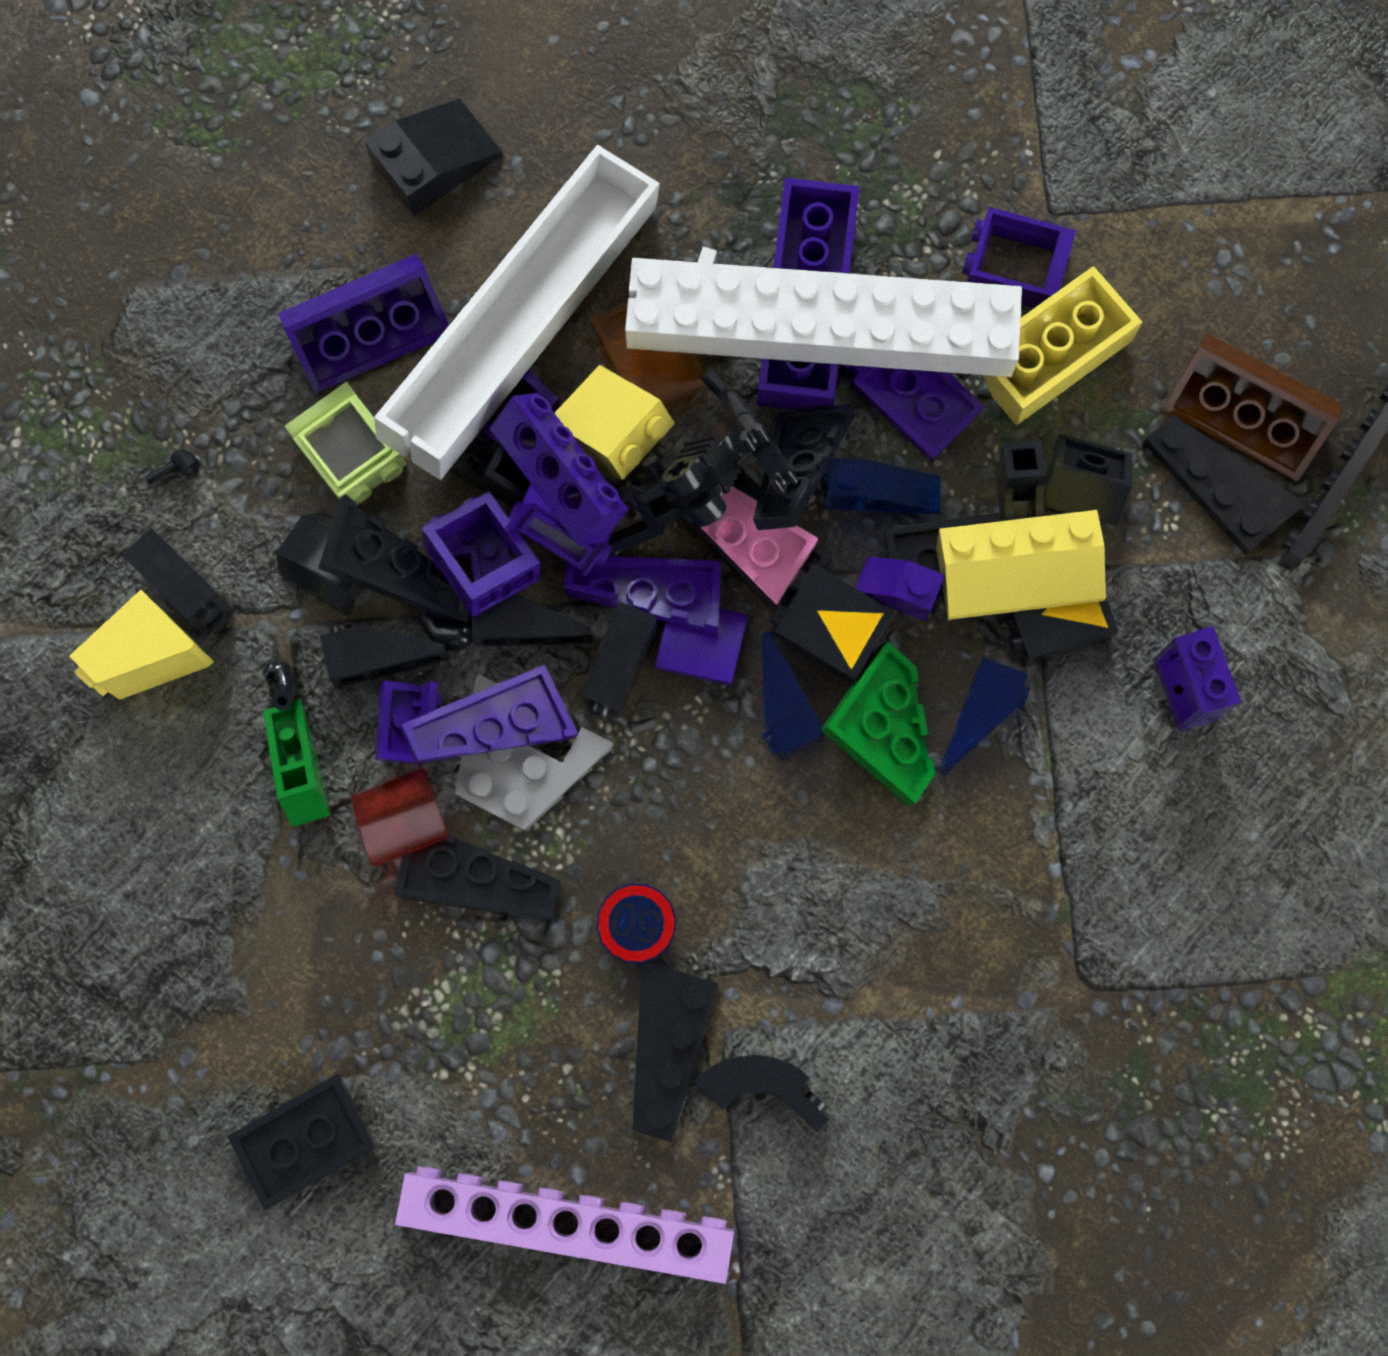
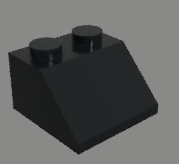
[1043,434,1133,526]

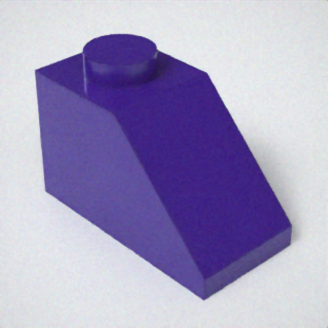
[855,557,945,622]

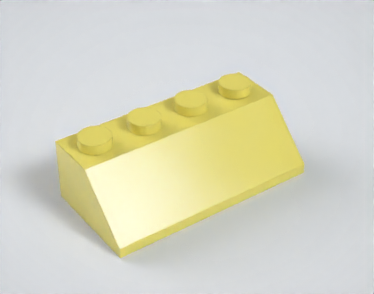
[983,266,1142,426]
[936,510,1106,620]

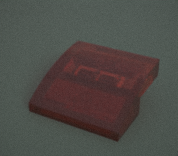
[351,768,449,867]

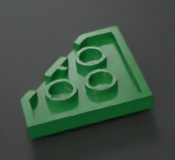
[820,641,935,806]

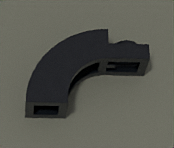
[998,440,1047,521]
[694,1055,829,1132]

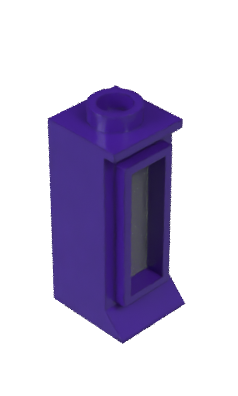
[504,483,612,576]

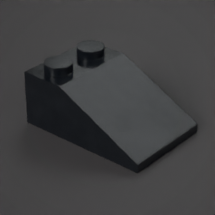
[364,98,503,216]

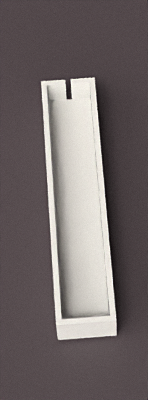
[374,145,660,480]
[625,258,1022,377]

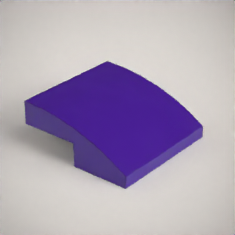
[655,608,748,686]

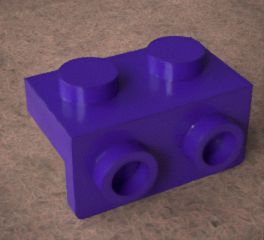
[375,680,442,765]

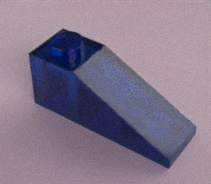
[825,458,941,515]
[760,630,825,761]
[939,657,1030,775]

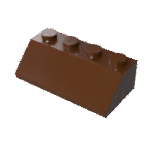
[1162,332,1342,482]

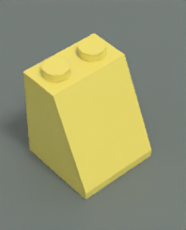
[555,365,675,480]
[69,590,214,700]

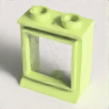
[285,382,407,505]

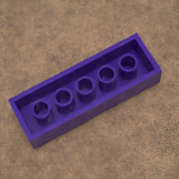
[756,177,860,410]

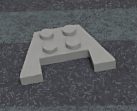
[455,674,614,832]

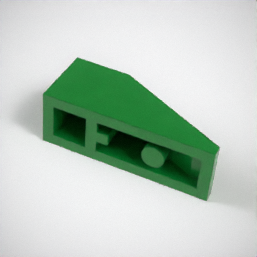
[263,699,330,827]

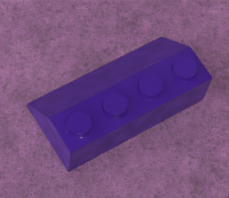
[278,254,449,394]

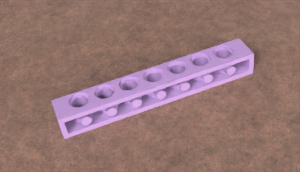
[395,1166,734,1284]

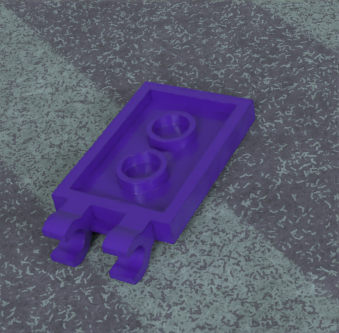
[840,364,985,463]

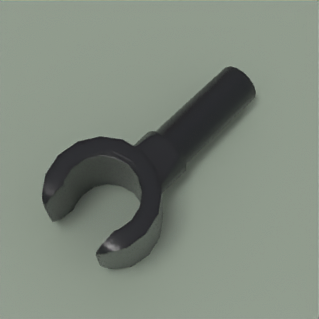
[145,449,201,484]

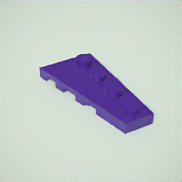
[564,556,721,635]
[400,664,578,764]

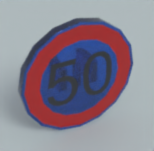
[596,883,676,964]

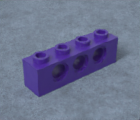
[490,393,629,546]

